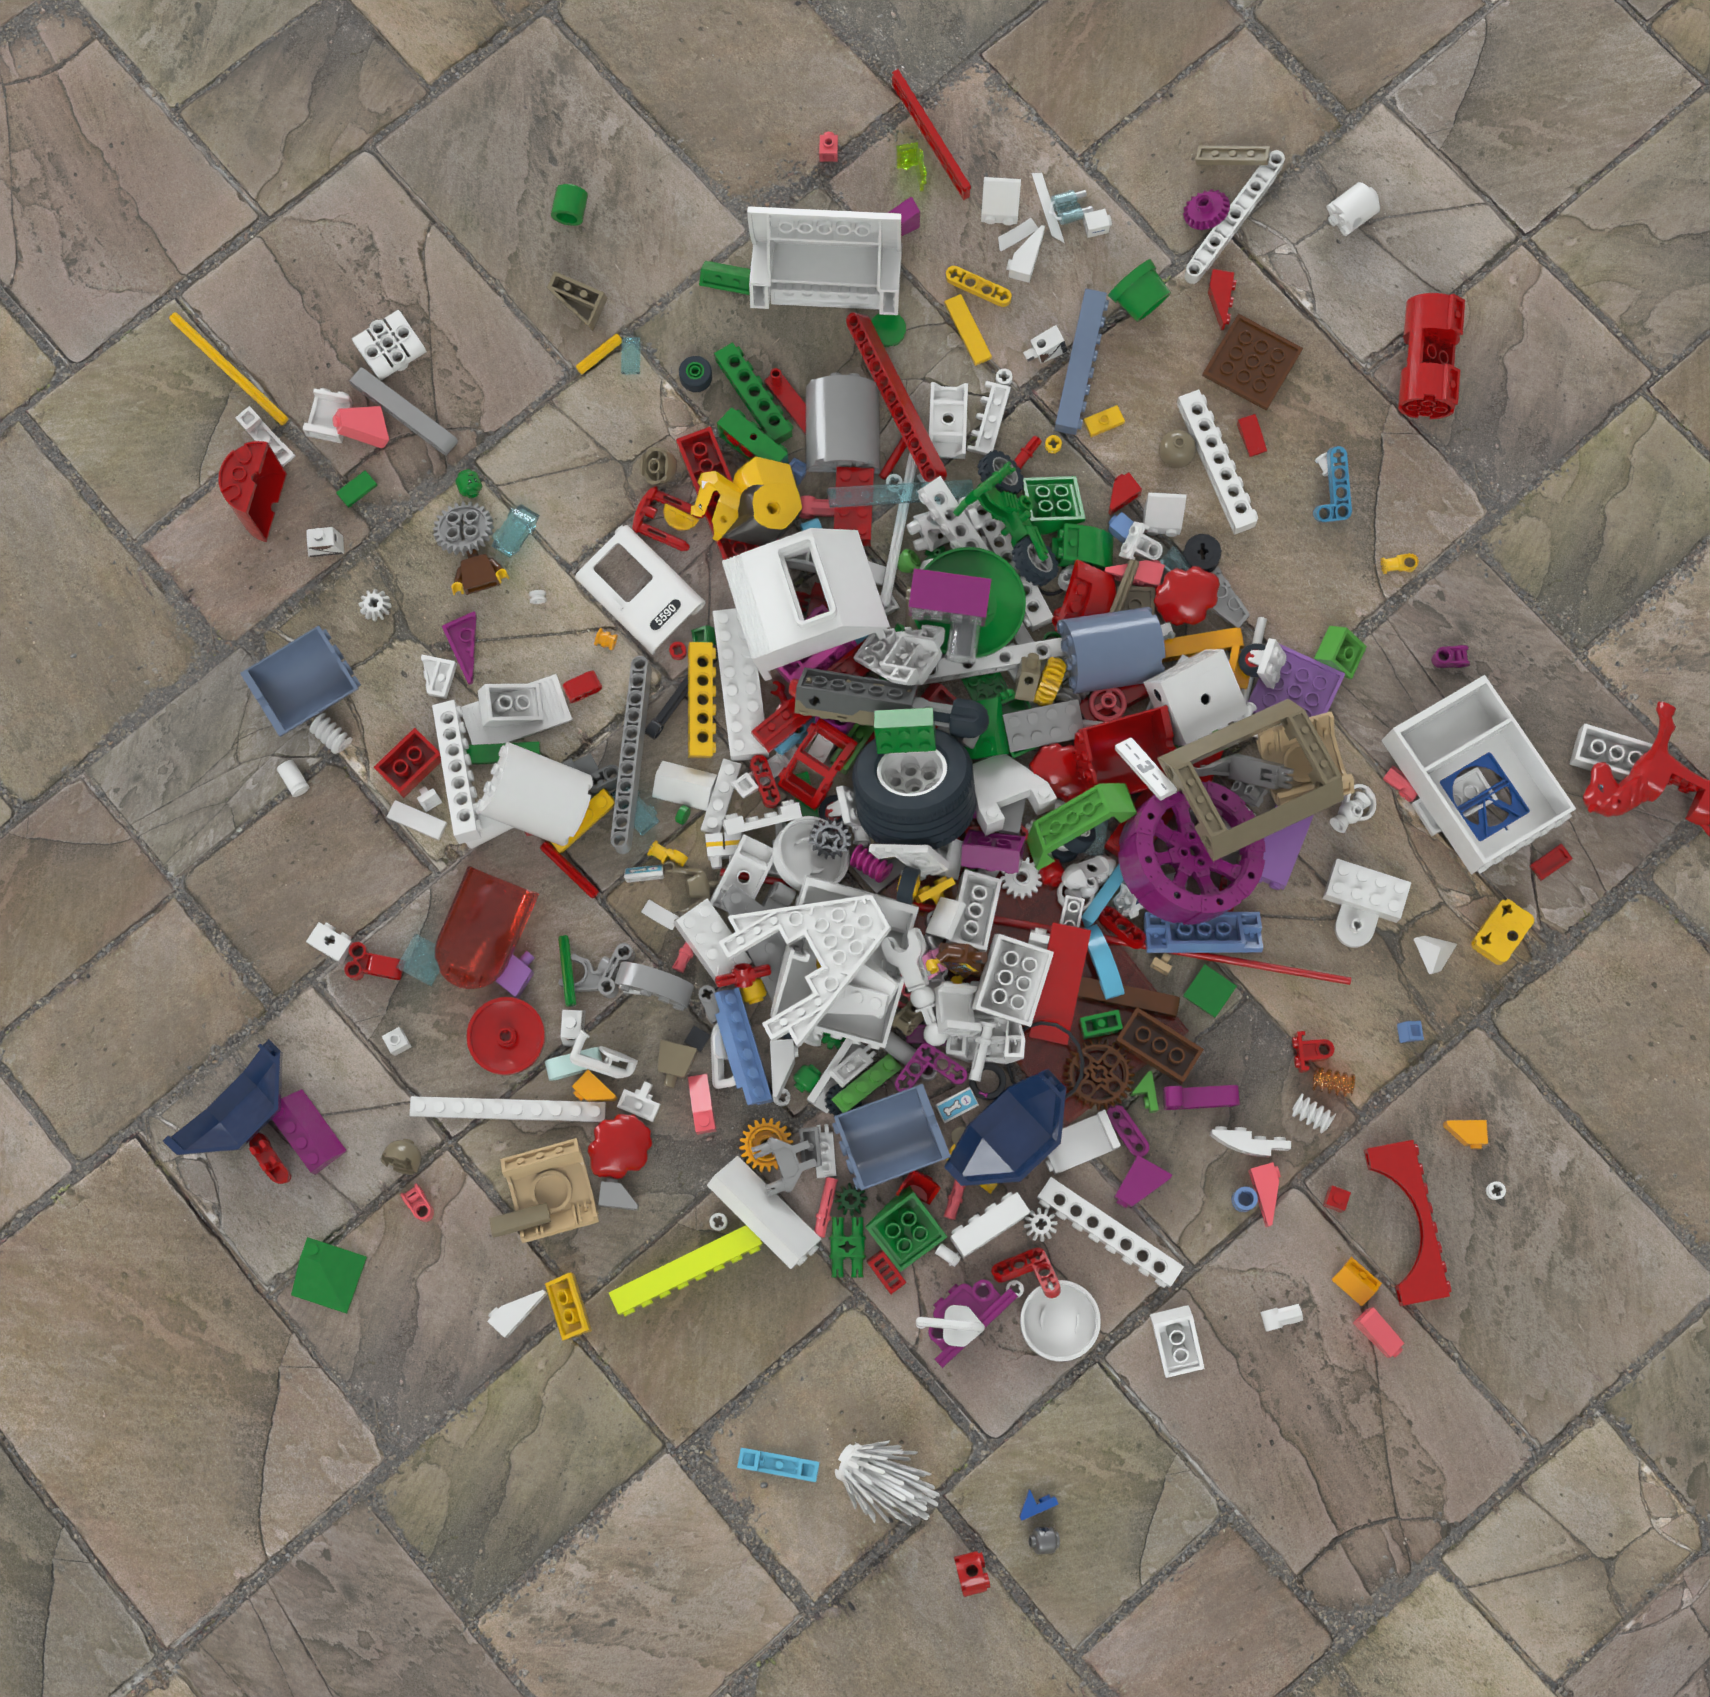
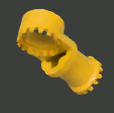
[1380,553,1419,575]
[647,840,688,867]

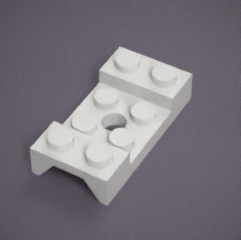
[929,382,968,459]
[722,799,802,836]
[710,834,774,911]

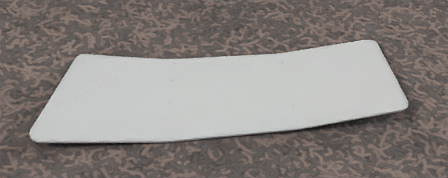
[998,218,1038,251]

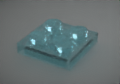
[396,934,450,986]

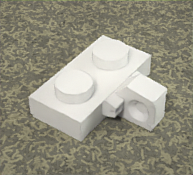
[617,1081,661,1122]

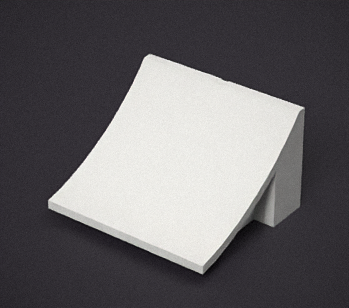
[747,207,902,315]

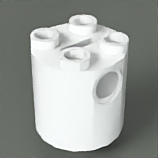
[1326,182,1380,236]

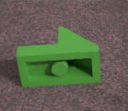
[1130,1071,1159,1113]

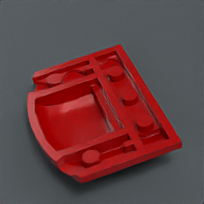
[1055,560,1116,632]

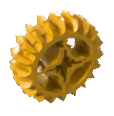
[1033,657,1067,706]

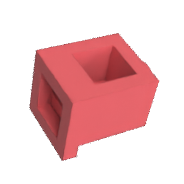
[819,132,838,162]

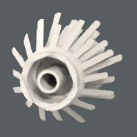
[835,1440,940,1526]

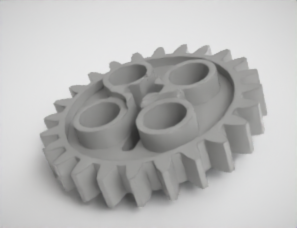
[433,501,494,556]

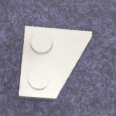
[421,655,457,699]

